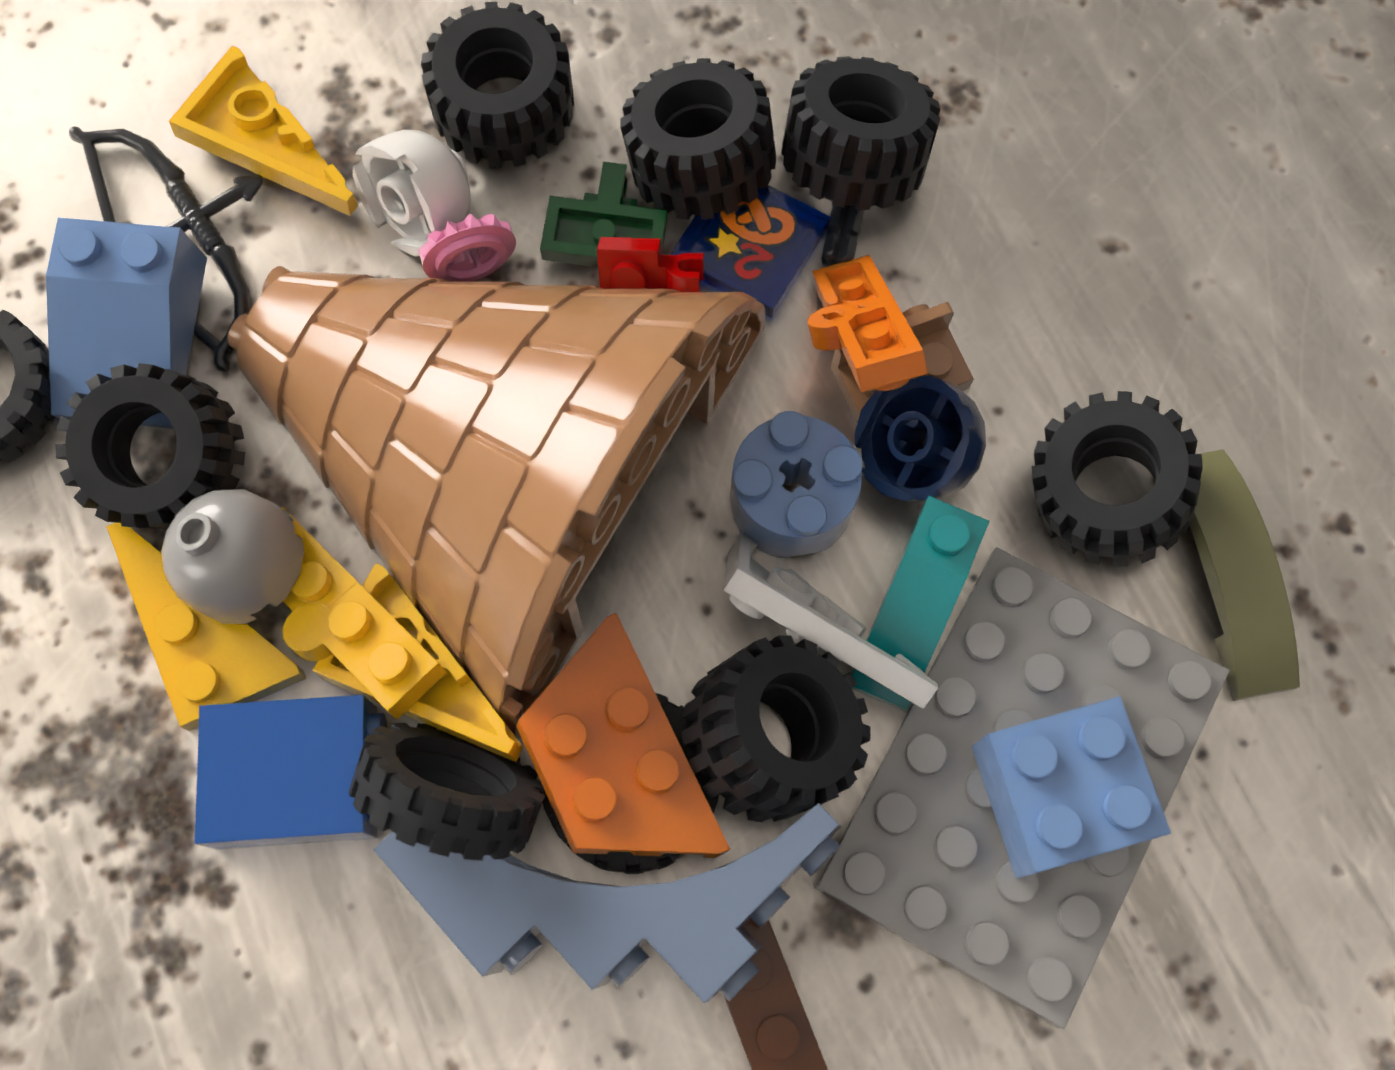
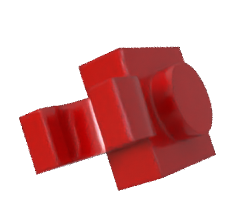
[597,237,705,292]

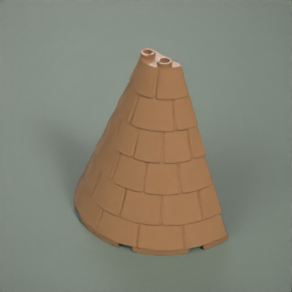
[227,266,766,740]

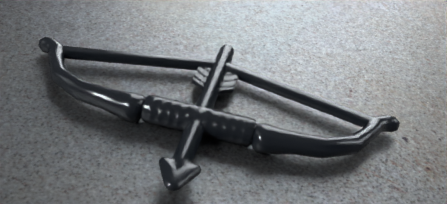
[68,126,263,372]

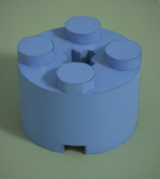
[730,411,862,558]

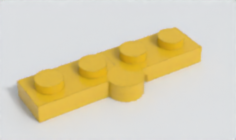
[282,507,447,720]

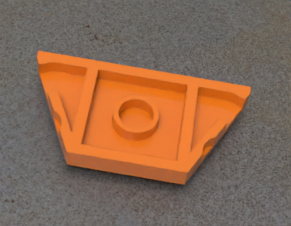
[516,613,730,858]

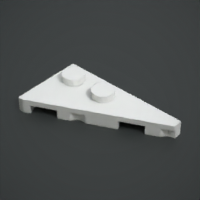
[723,532,938,709]

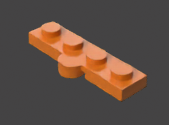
[807,255,928,392]

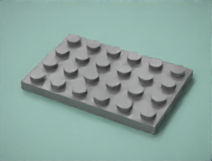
[815,547,1230,1029]

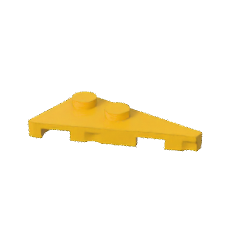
[169,45,358,216]
[106,523,306,731]
[312,563,524,762]

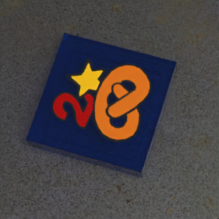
[670,185,830,318]

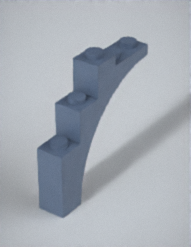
[373,803,841,1004]

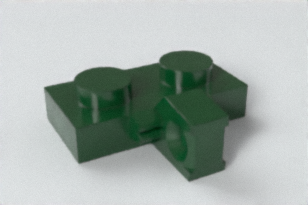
[540,161,667,267]

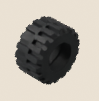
[421,1,574,168]
[781,56,941,210]
[620,58,776,220]
[55,363,245,529]
[1032,391,1203,567]
[682,635,871,822]

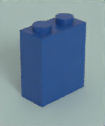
[194,695,387,850]

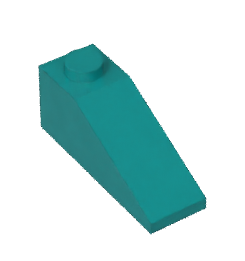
[852,496,989,712]

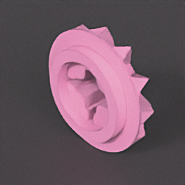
[418,214,516,282]

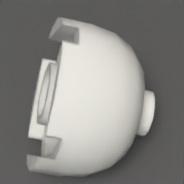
[353,130,470,256]

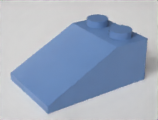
[46,217,207,429]

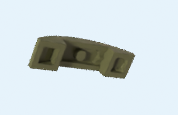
[1190,449,1300,701]

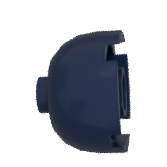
[854,375,986,503]

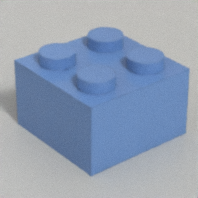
[971,696,1171,878]

